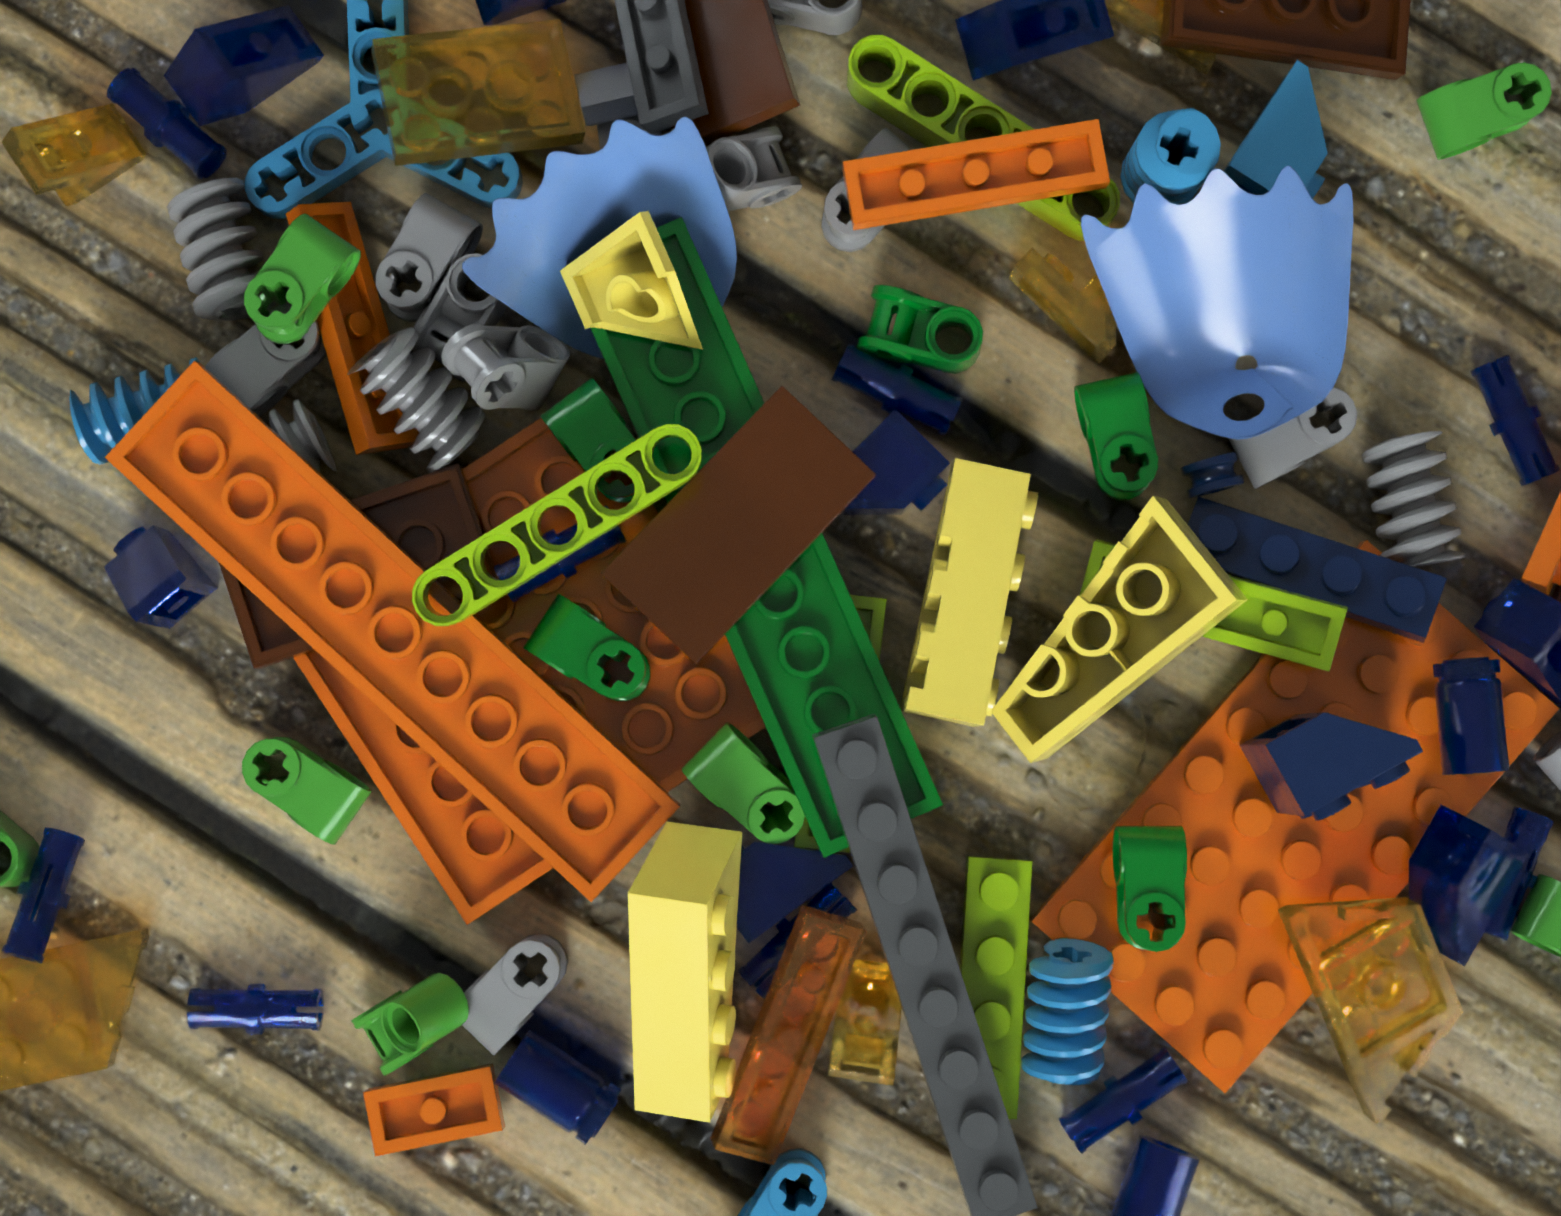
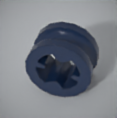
[1180,452,1245,499]

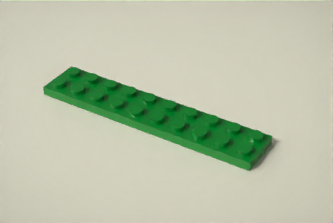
[590,217,943,858]

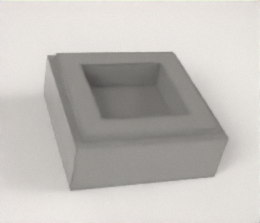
[574,62,638,126]

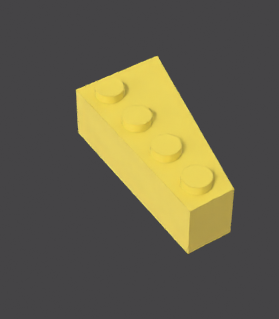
[900,458,1038,727]
[991,496,1248,763]
[628,821,742,1123]

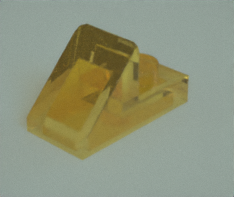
[1,103,147,207]
[1009,247,1116,364]
[827,957,902,1086]

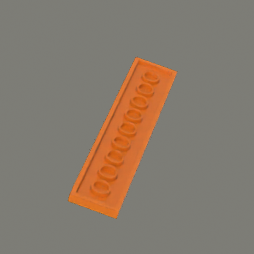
[104,361,680,902]

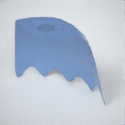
[462,117,737,359]
[1081,165,1353,440]

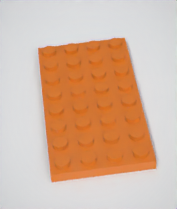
[1029,540,1560,1093]

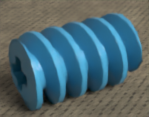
[1120,108,1221,205]
[69,357,200,465]
[1021,938,1114,1085]

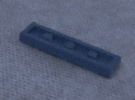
[1188,496,1447,643]

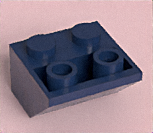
[1240,712,1423,821]

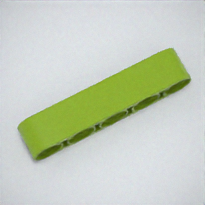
[847,35,1120,241]
[412,424,702,626]

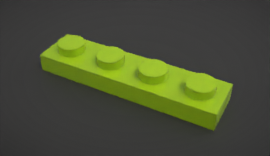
[1080,539,1348,672]
[960,856,1033,1119]

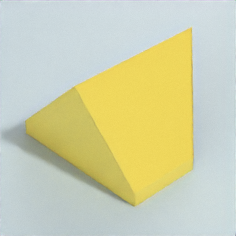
[560,211,703,350]

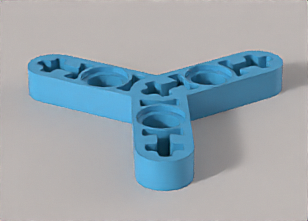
[245,0,523,219]

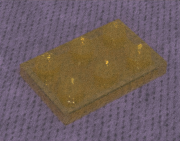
[371,19,586,166]

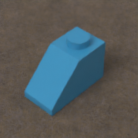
[1224,60,1328,199]

